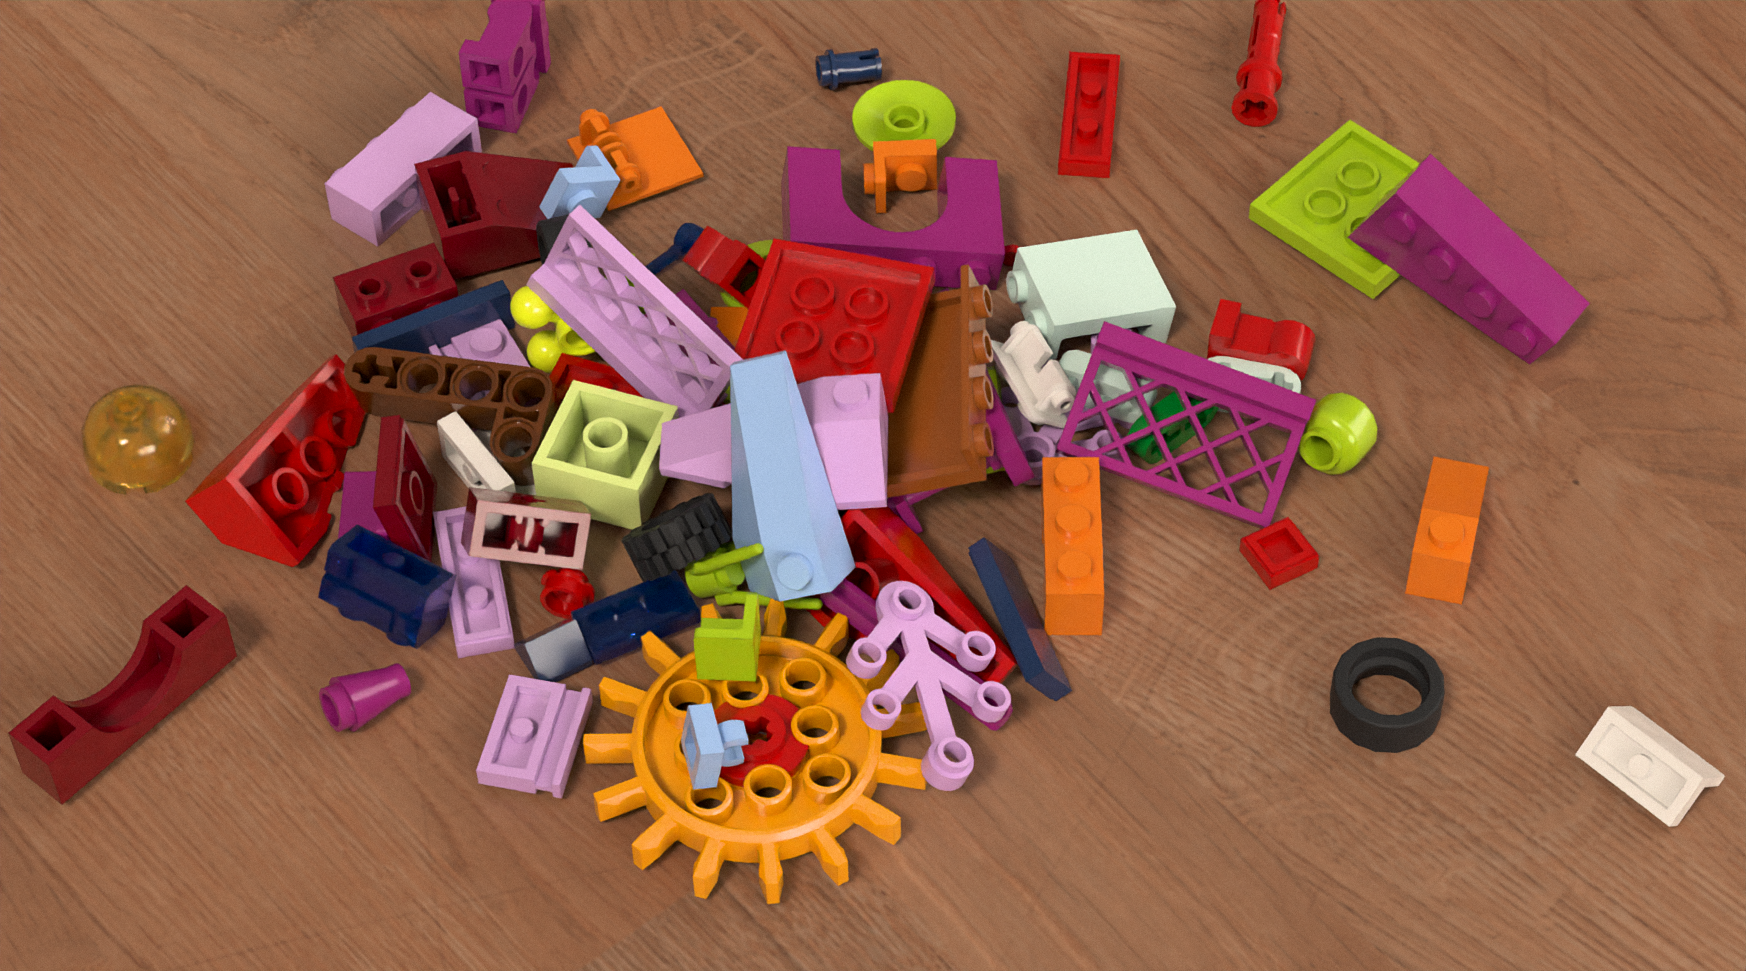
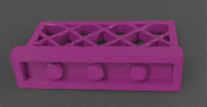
[1055,321,1316,529]

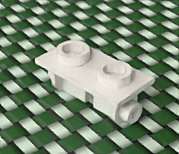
[991,321,1076,429]

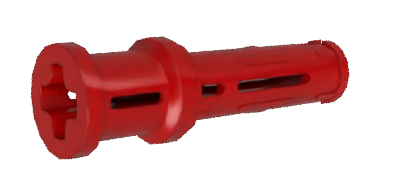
[1231,0,1287,127]

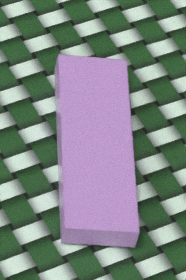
[433,507,515,658]

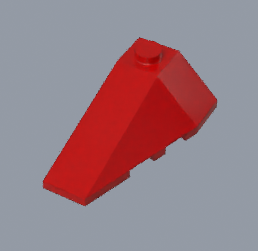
[185,354,366,567]
[805,506,1018,684]

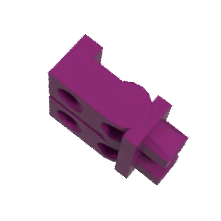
[458,0,551,134]

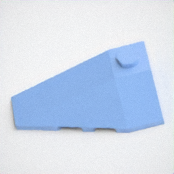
[730,350,856,601]

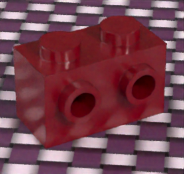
[333,242,458,337]

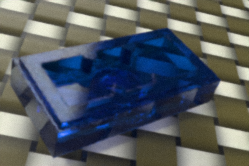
[571,570,701,665]

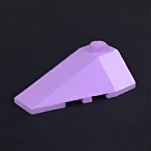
[659,373,888,510]

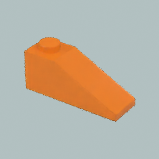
[1405,456,1489,605]

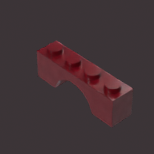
[8,585,237,805]

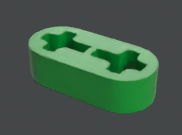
[1127,391,1219,464]

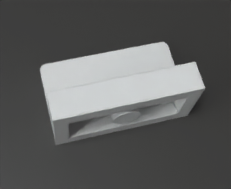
[437,411,536,495]
[1575,706,1725,827]

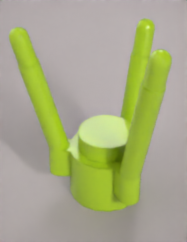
[685,541,823,610]

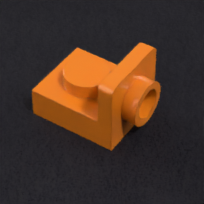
[863,139,937,214]

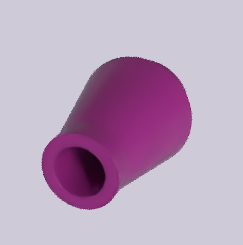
[319,663,411,732]

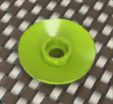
[852,80,956,151]

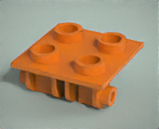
[567,106,704,211]

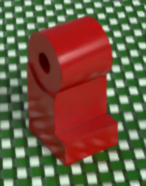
[681,226,766,309]
[1207,299,1316,381]

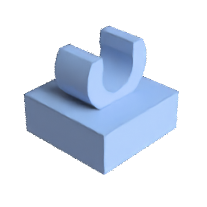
[681,703,749,790]

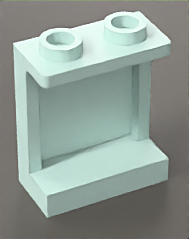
[1006,230,1176,360]

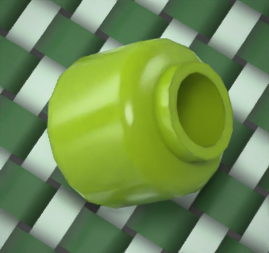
[1297,392,1378,475]

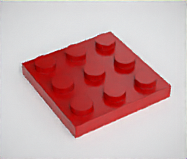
[734,238,935,413]

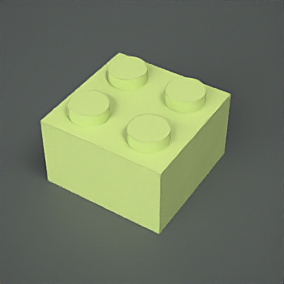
[532,380,679,530]

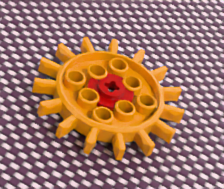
[583,599,927,904]

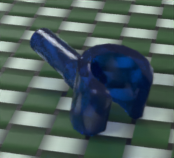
[645,223,704,275]

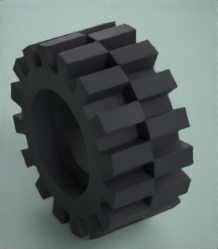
[621,493,732,582]

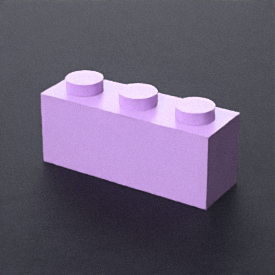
[325,92,482,247]

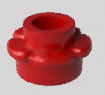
[540,567,595,619]

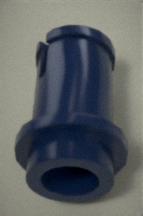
[815,48,882,90]

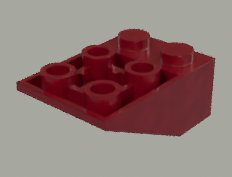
[414,151,574,280]

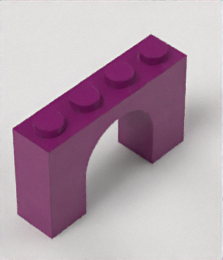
[781,146,1005,290]

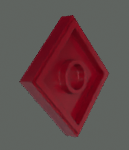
[373,415,438,575]

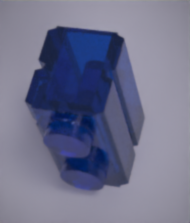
[318,524,456,649]

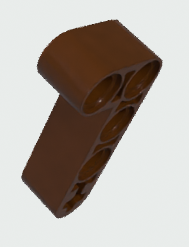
[344,347,561,486]

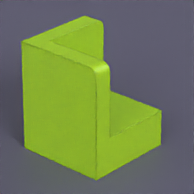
[693,593,761,681]

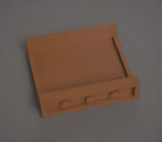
[887,264,994,498]

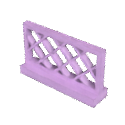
[526,205,743,418]

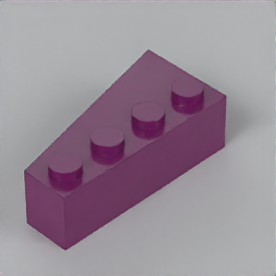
[1347,153,1590,365]

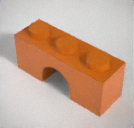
[1041,457,1104,635]

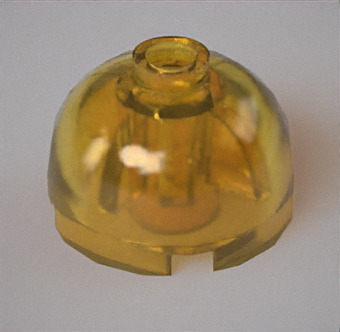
[81,383,195,495]

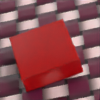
[1239,517,1319,590]

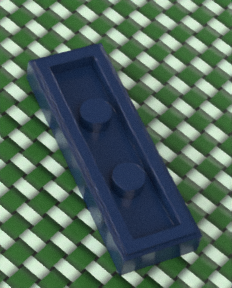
[351,280,515,354]
[968,537,1072,701]

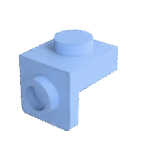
[539,145,620,219]

